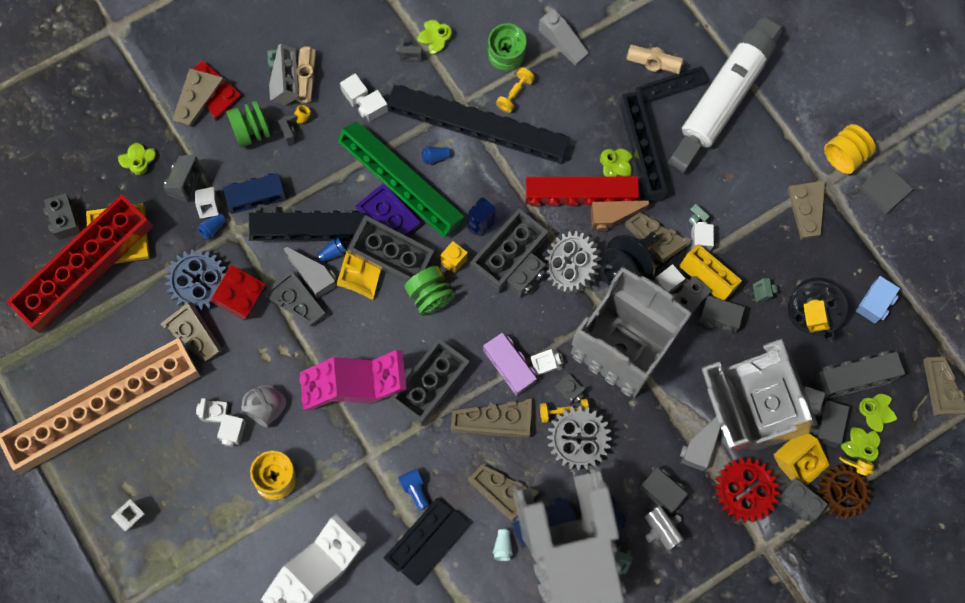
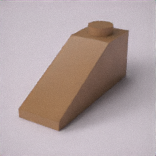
[590,201,649,232]

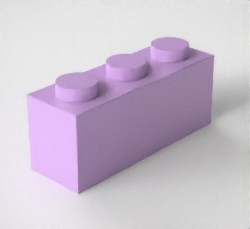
[483,333,537,396]

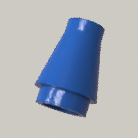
[421,146,450,165]
[197,213,226,239]
[318,238,347,263]

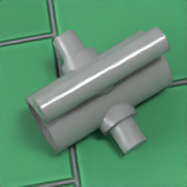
[644,506,684,551]

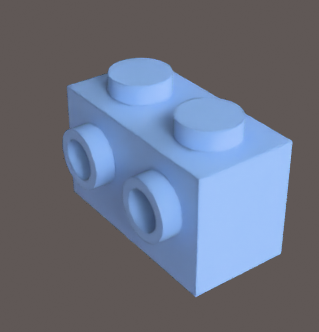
[856,276,900,323]

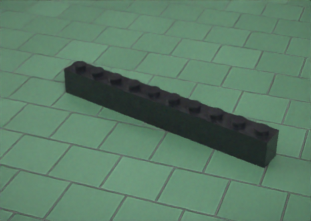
[387,84,569,164]

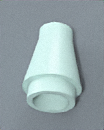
[493,529,513,561]

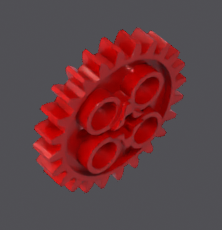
[713,458,780,523]

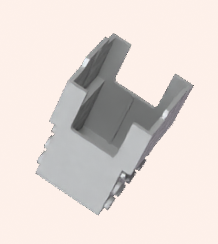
[571,267,691,398]
[702,339,818,451]
[512,465,625,603]

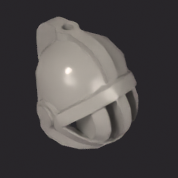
[241,385,286,428]

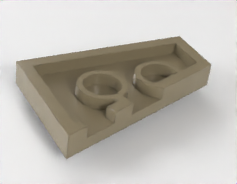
[172,69,225,127]
[788,181,825,240]
[625,212,691,263]
[160,302,222,362]
[923,357,965,416]
[468,465,539,522]

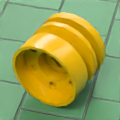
[824,124,876,174]
[250,451,296,501]

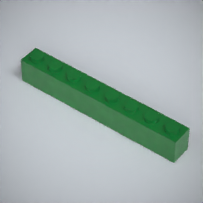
[337,121,464,238]

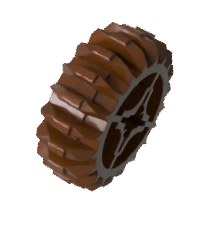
[817,465,872,519]

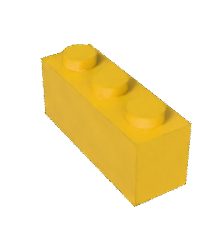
[679,244,742,301]

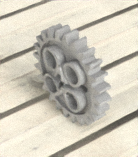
[545,231,602,293]
[547,405,612,470]

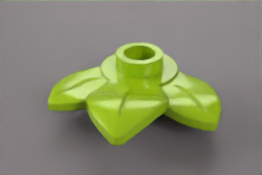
[417,20,452,55]
[118,143,156,175]
[600,149,633,177]
[859,394,897,432]
[841,427,880,462]

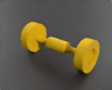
[496,68,535,113]
[540,399,589,423]

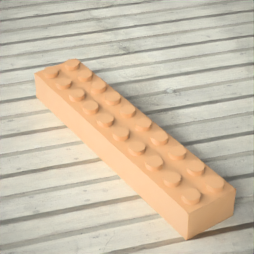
[0,338,201,474]

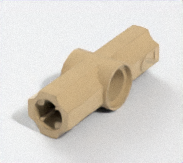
[627,45,684,74]
[295,47,316,103]

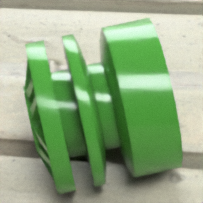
[488,23,526,71]
[226,101,270,148]
[404,266,455,316]

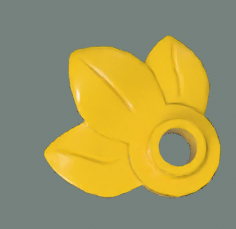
[839,456,875,476]

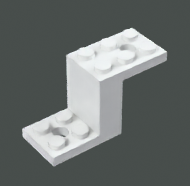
[261,514,365,603]

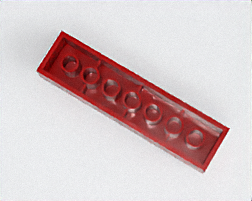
[6,194,154,333]

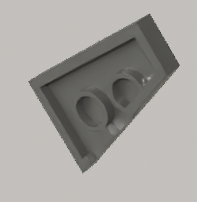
[261,270,327,326]

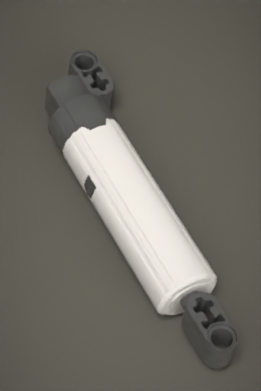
[668,16,783,174]

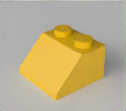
[773,434,830,486]

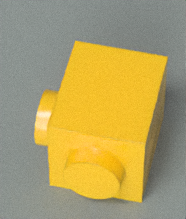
[441,241,468,273]
[804,300,830,333]

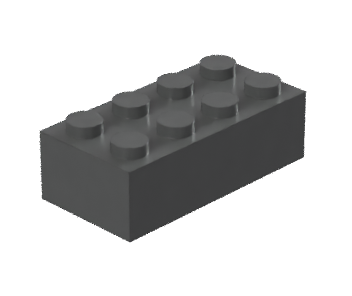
[470,208,548,293]
[346,215,434,282]
[390,338,470,427]
[812,351,905,401]

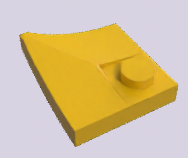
[337,252,381,300]

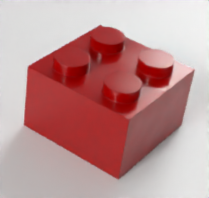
[210,265,265,320]

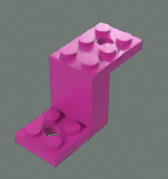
[300,350,406,411]

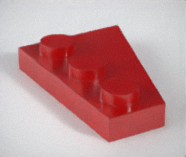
[193,61,242,121]

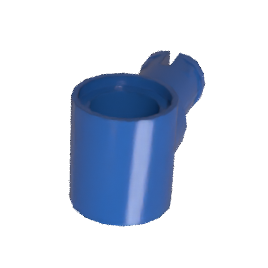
[398,468,429,510]

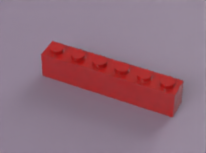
[525,176,639,207]

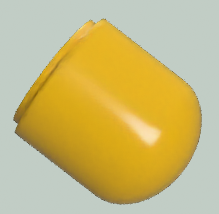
[294,105,311,124]

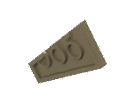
[451,399,532,438]

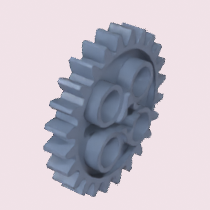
[165,249,226,311]

